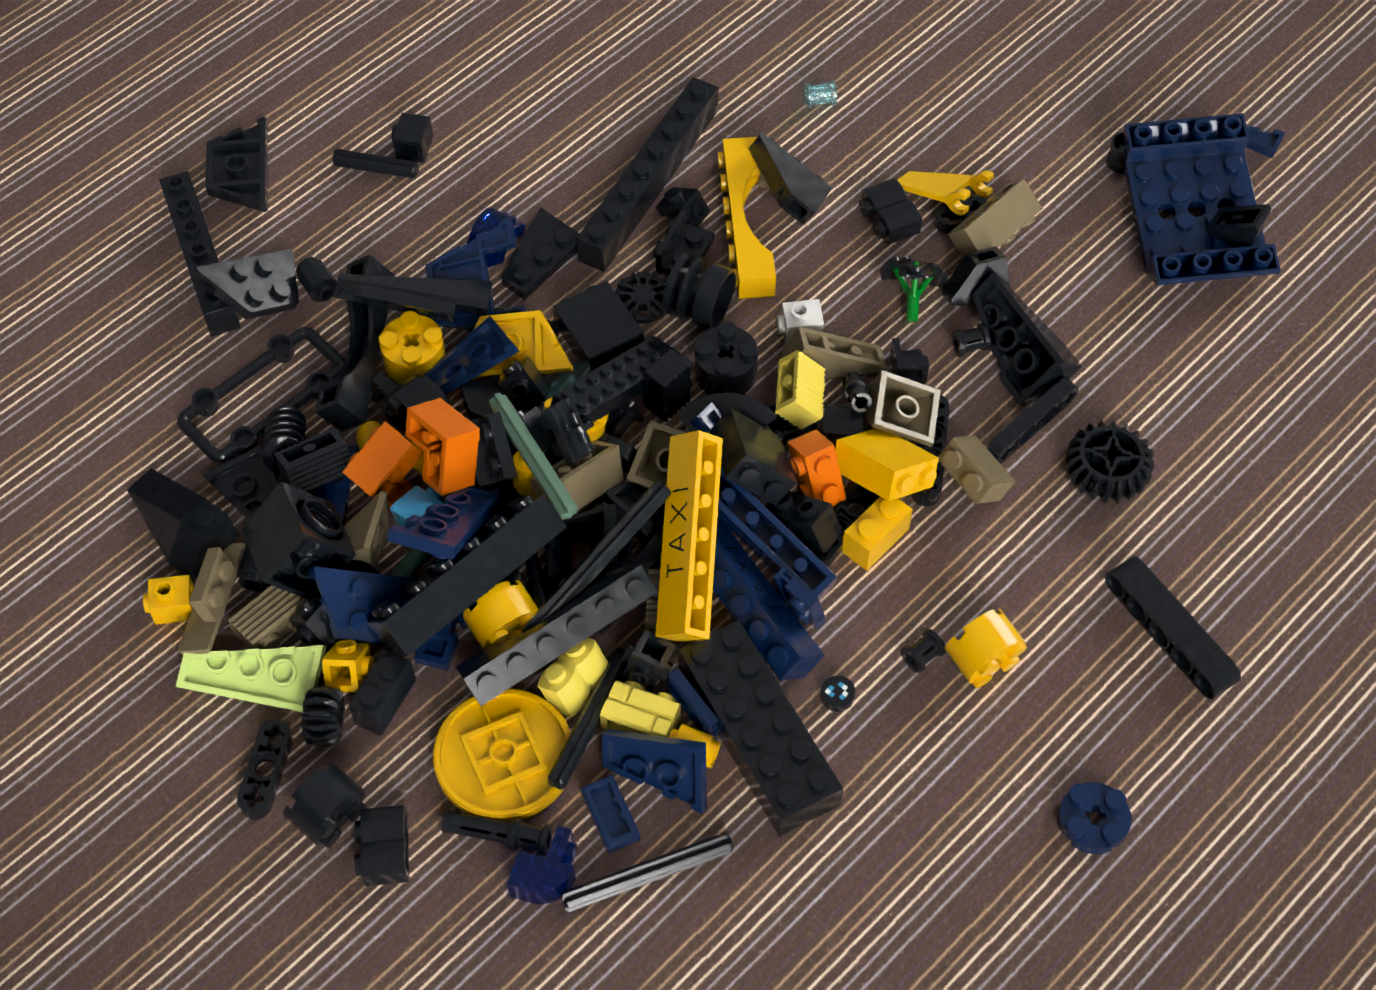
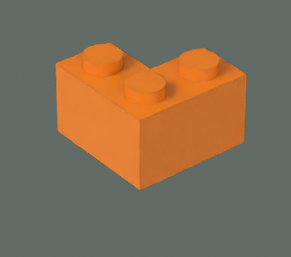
[405,398,480,496]
[342,421,424,509]

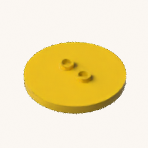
[433,688,571,822]

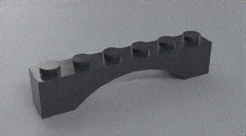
[315,254,395,432]
[455,555,658,706]

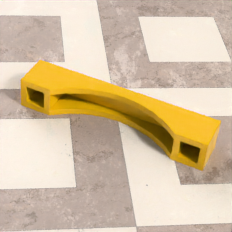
[717,137,776,299]

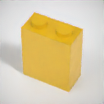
[835,428,939,501]

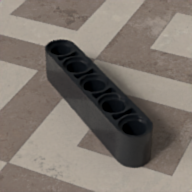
[1105,556,1241,700]

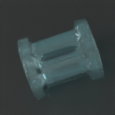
[804,79,838,108]

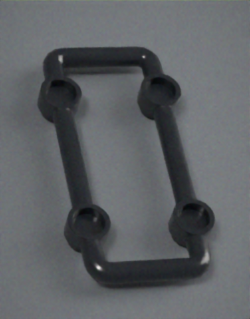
[177,327,345,463]

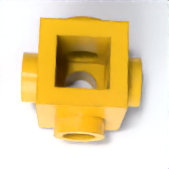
[322,640,375,692]

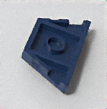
[309,567,420,644]

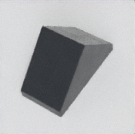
[1206,204,1272,247]

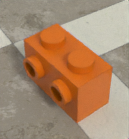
[787,430,846,506]

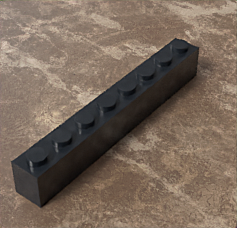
[576,77,719,272]

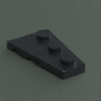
[501,207,580,300]

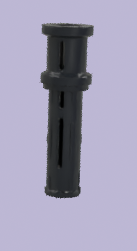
[441,809,553,857]

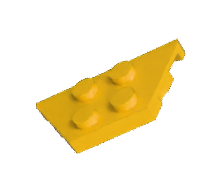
[470,310,573,381]

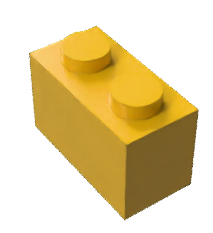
[842,497,913,571]

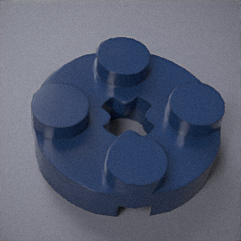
[1057,782,1132,854]

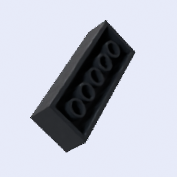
[367,494,567,656]
[678,620,843,837]

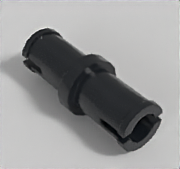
[842,372,872,413]

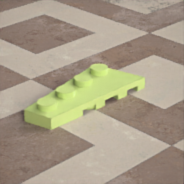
[176,645,327,712]

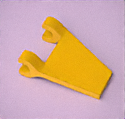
[897,170,994,215]

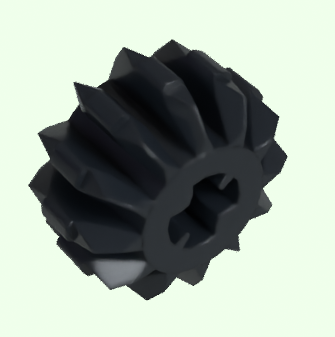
[301,686,345,746]

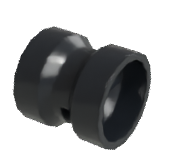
[1106,132,1125,174]

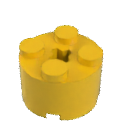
[379,311,446,385]
[463,580,539,649]
[945,609,1027,689]

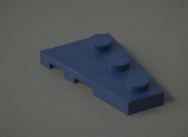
[420,316,519,395]
[602,729,707,814]

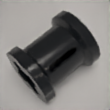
[952,323,991,357]
[901,629,946,673]

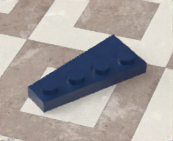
[387,486,500,559]

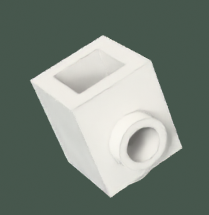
[777,299,824,345]

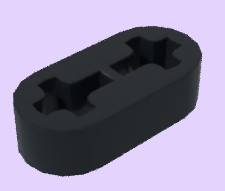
[935,197,987,234]

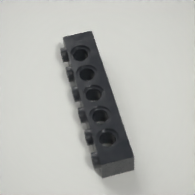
[159,171,241,337]

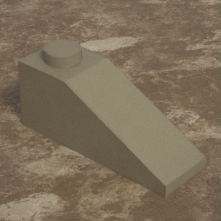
[782,326,887,379]

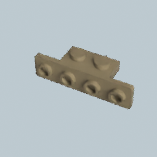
[178,543,245,655]

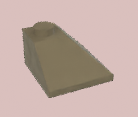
[864,370,941,447]
[344,491,390,569]

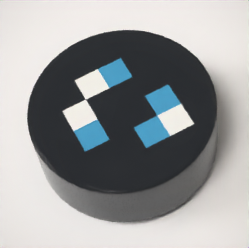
[820,675,855,712]

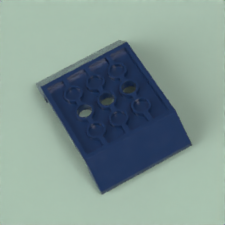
[1124,113,1281,285]

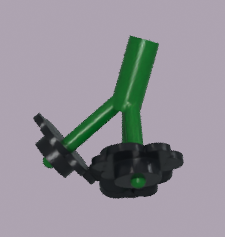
[879,256,947,323]

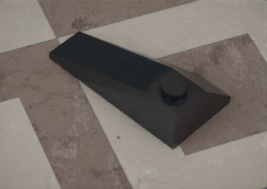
[972,273,1082,406]

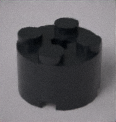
[695,322,758,395]
[384,372,449,442]
[283,762,367,848]

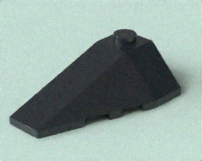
[127,468,239,581]

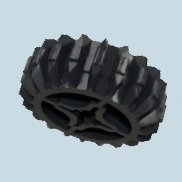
[1065,420,1155,504]

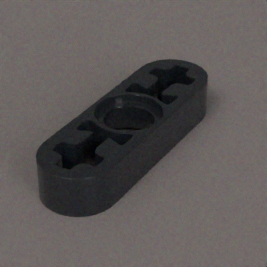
[237,719,293,820]

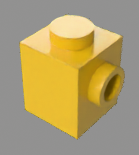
[143,575,194,625]

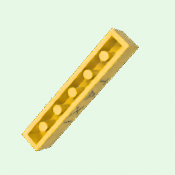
[655,430,723,642]

